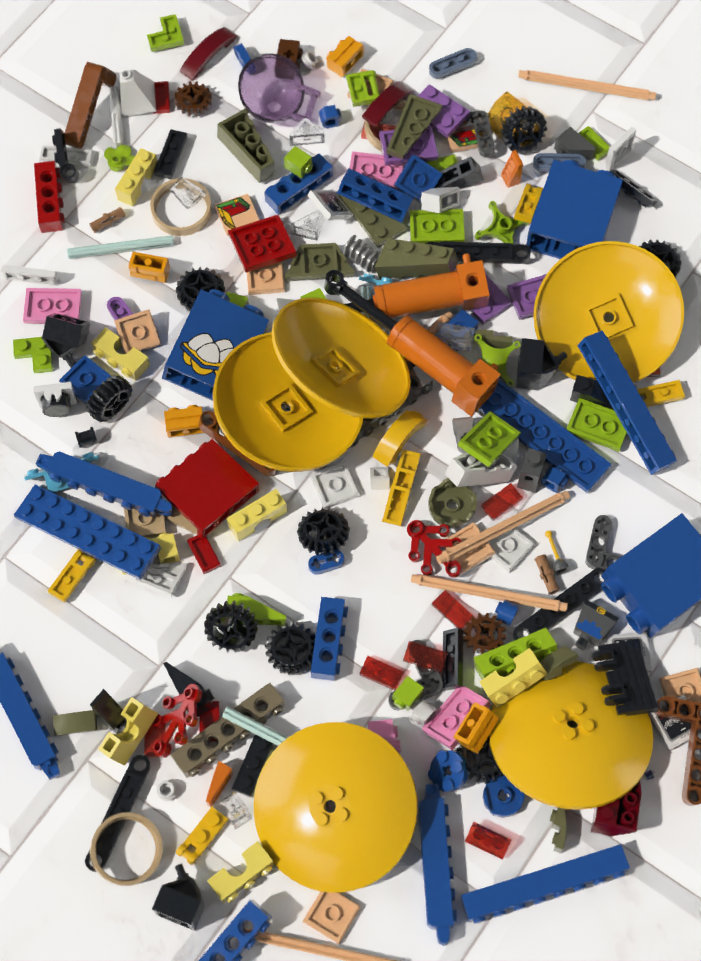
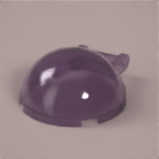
[238,54,321,126]

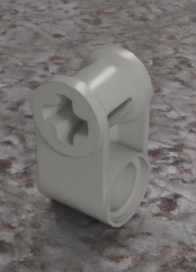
[452,416,474,453]

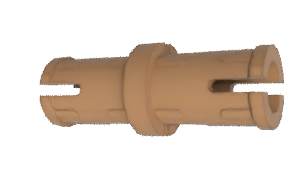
[89,206,126,233]
[534,554,560,595]

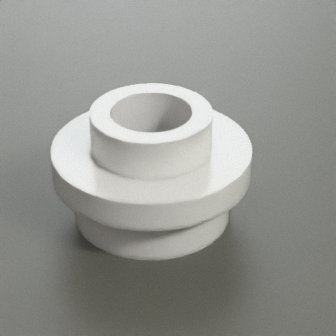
[301,52,318,69]
[156,780,177,801]

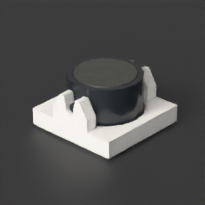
[33,382,77,417]

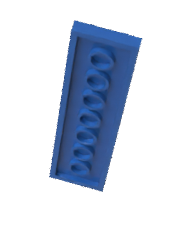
[479,379,611,493]
[14,484,161,580]

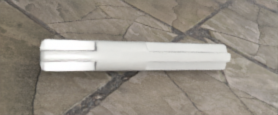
[109,86,124,147]

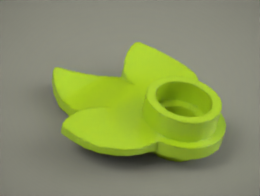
[104,145,135,172]

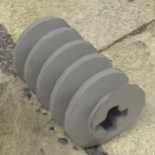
[343,235,379,273]

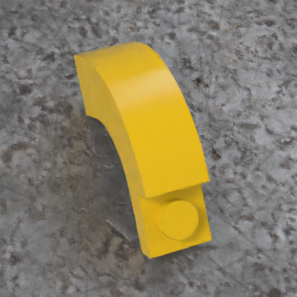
[372,410,428,467]

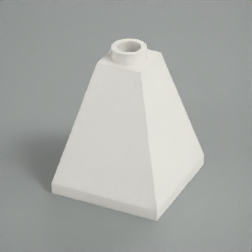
[119,69,156,118]

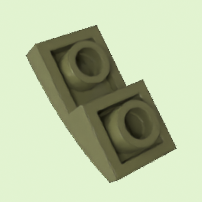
[474,329,513,349]
[540,646,578,680]
[53,710,98,736]
[549,808,567,853]

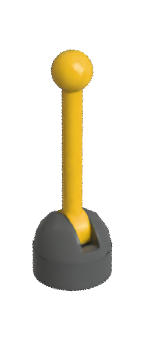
[545,530,570,575]

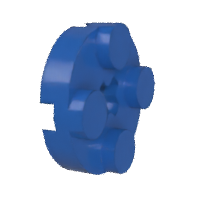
[428,750,468,792]
[482,775,524,818]

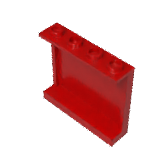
[155,439,259,539]

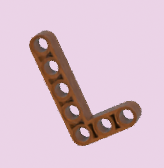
[64,61,116,149]
[198,411,278,477]
[654,696,701,806]

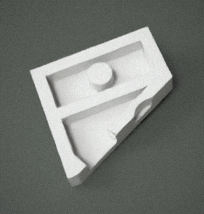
[135,563,187,598]

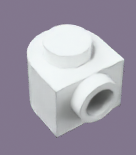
[409,699,437,727]

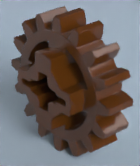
[174,81,212,117]
[463,612,506,655]

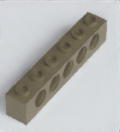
[170,682,285,778]

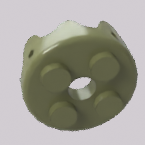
[428,478,477,528]

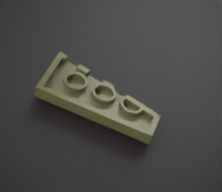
[386,94,443,160]
[339,194,408,248]

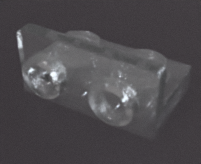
[435,322,475,351]

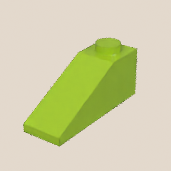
[227,593,287,626]

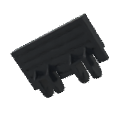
[591,640,658,716]

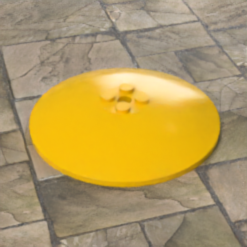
[533,241,684,383]
[272,297,410,418]
[212,332,363,472]
[488,661,653,810]
[254,722,418,893]

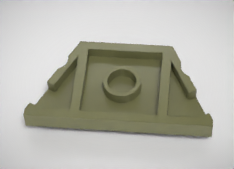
[285,242,355,281]

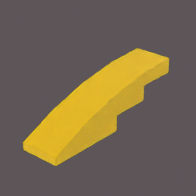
[382,449,421,527]

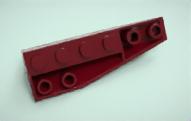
[591,781,642,837]

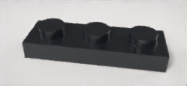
[154,129,188,180]
[610,169,658,207]
[442,627,463,691]
[231,734,274,798]

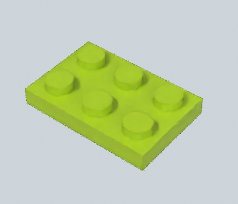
[409,209,465,244]
[566,398,627,452]
[458,411,521,467]

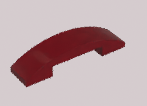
[179,27,237,81]
[361,81,414,127]

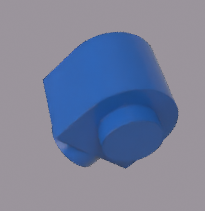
[319,104,341,128]
[541,467,569,493]
[495,600,519,626]

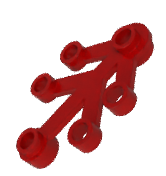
[407,520,462,578]
[152,684,202,758]

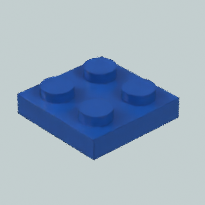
[393,154,442,204]
[59,355,112,405]

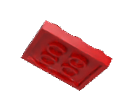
[228,214,297,273]

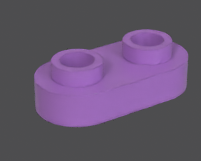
[107,296,133,320]

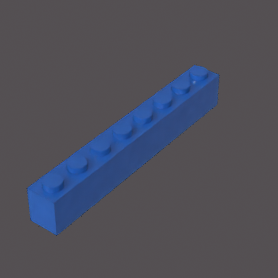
[577,330,677,475]
[460,844,630,924]

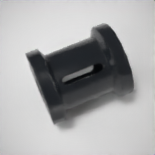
[75,427,98,448]

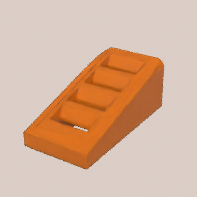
[501,150,523,188]
[206,761,233,808]

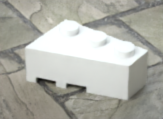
[445,452,517,487]

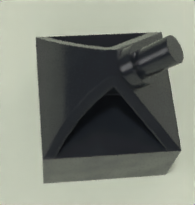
[42,313,91,368]
[516,338,568,391]
[152,863,205,931]

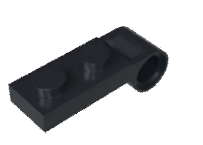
[52,128,79,183]

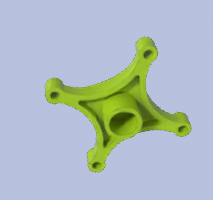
[474,201,529,244]
[474,334,521,387]

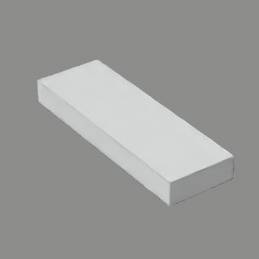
[38,145,94,168]
[1,265,59,285]

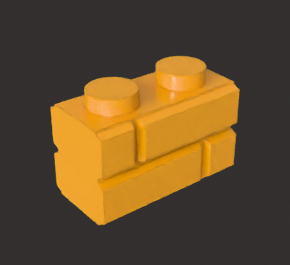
[326,36,364,77]
[128,251,170,283]
[164,405,204,438]
[453,702,499,754]

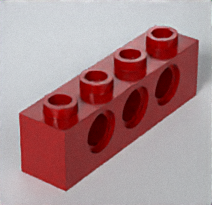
[34,161,65,233]

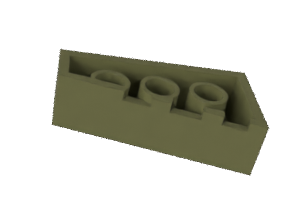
[217,108,274,183]
[374,238,459,280]

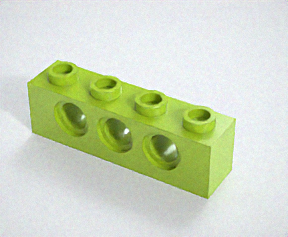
[473,628,557,680]

